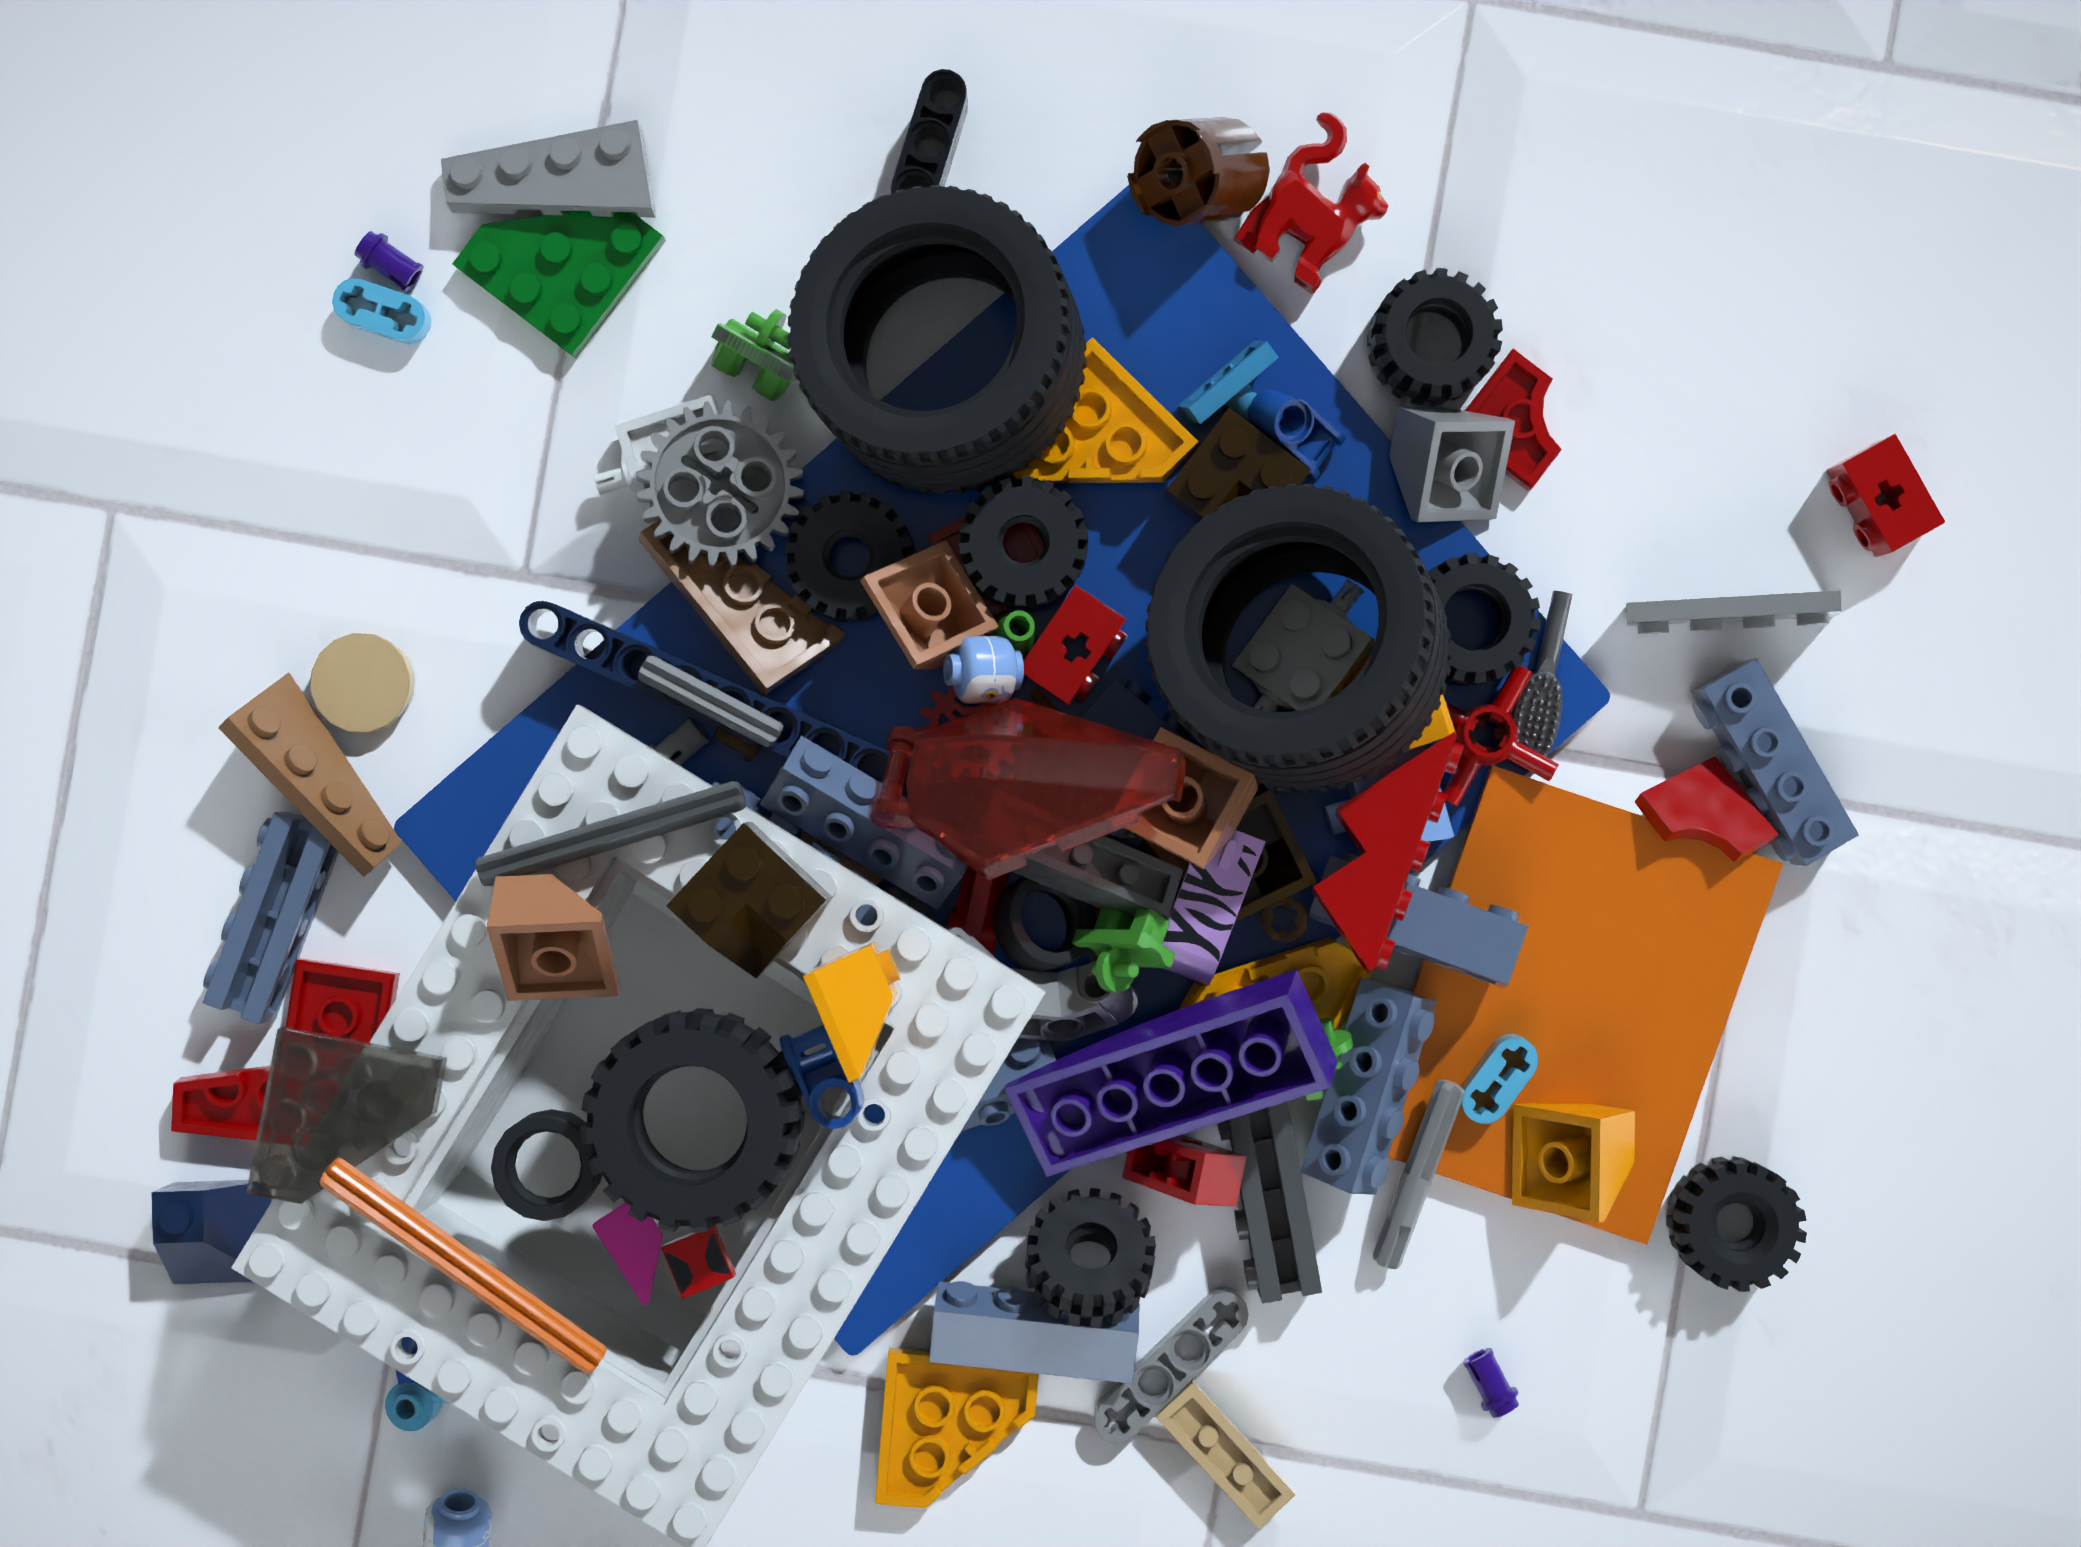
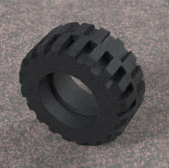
[580,1008,805,1233]

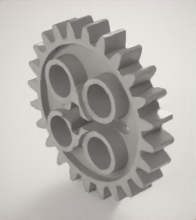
[636,401,804,569]

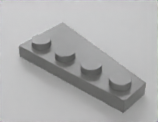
[440,120,656,218]
[1626,590,1841,634]

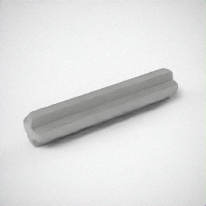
[638,656,783,747]

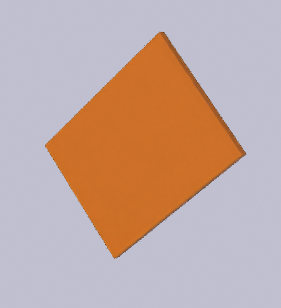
[1388,766,1783,1245]

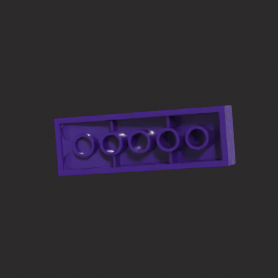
[1004,969,1338,1177]

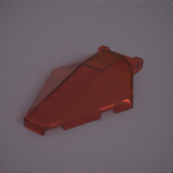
[869,698,1186,880]

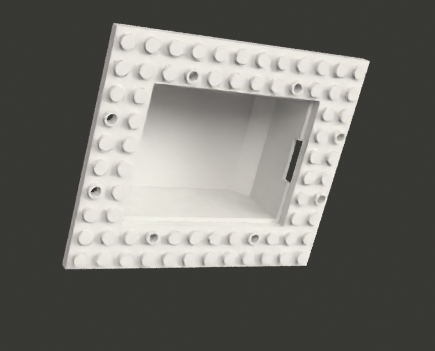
[231,705,1046,1547]

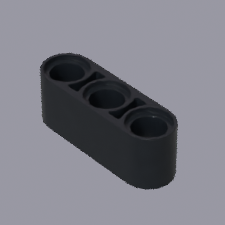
[891,69,969,194]

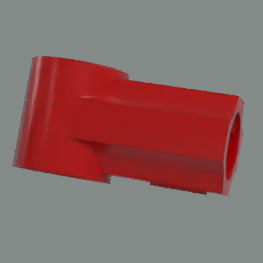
[947,857,1009,956]

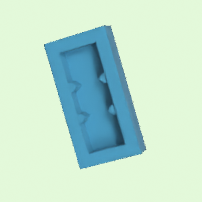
[1177,340,1279,424]

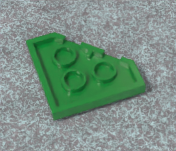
[452,211,666,359]

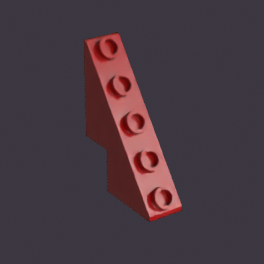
[1312,732,1465,975]

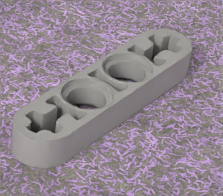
[1094,1287,1249,1444]

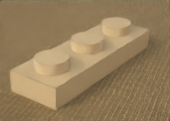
[1155,1379,1296,1529]

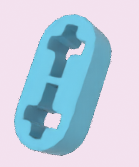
[332,278,431,344]
[1460,1034,1538,1124]

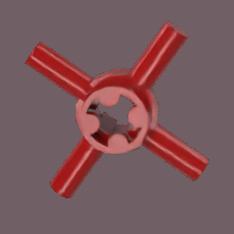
[1442,666,1559,807]

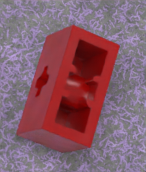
[1826,433,1946,557]
[1023,585,1128,706]
[1122,1134,1247,1207]

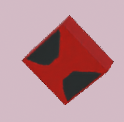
[661,1224,736,1299]

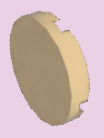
[310,633,414,733]

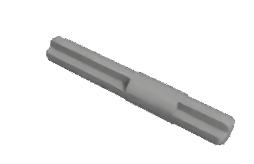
[1373,1079,1465,1270]

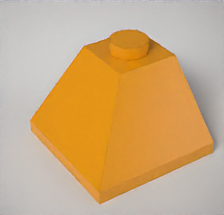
[803,942,901,1083]
[1512,1103,1635,1223]

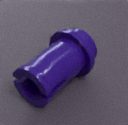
[354,231,424,292]
[1463,1347,1519,1418]

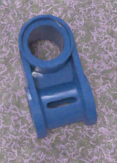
[1248,389,1346,481]
[779,1024,865,1129]

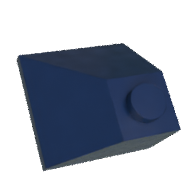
[151,1179,274,1284]

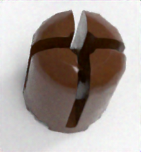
[1127,117,1270,227]

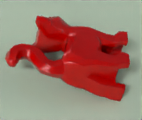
[1233,112,1389,294]

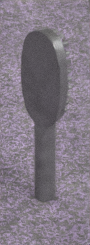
[1510,590,1573,757]

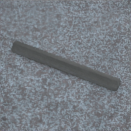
[475,781,746,886]

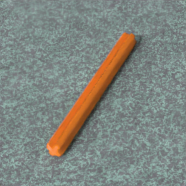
[319,1158,606,1374]

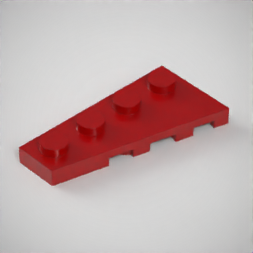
[171,1053,363,1146]

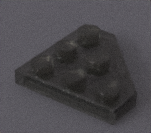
[246,1027,447,1204]

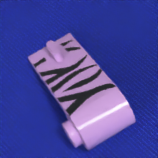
[1162,830,1266,986]

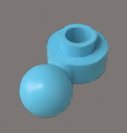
[385,1381,451,1431]

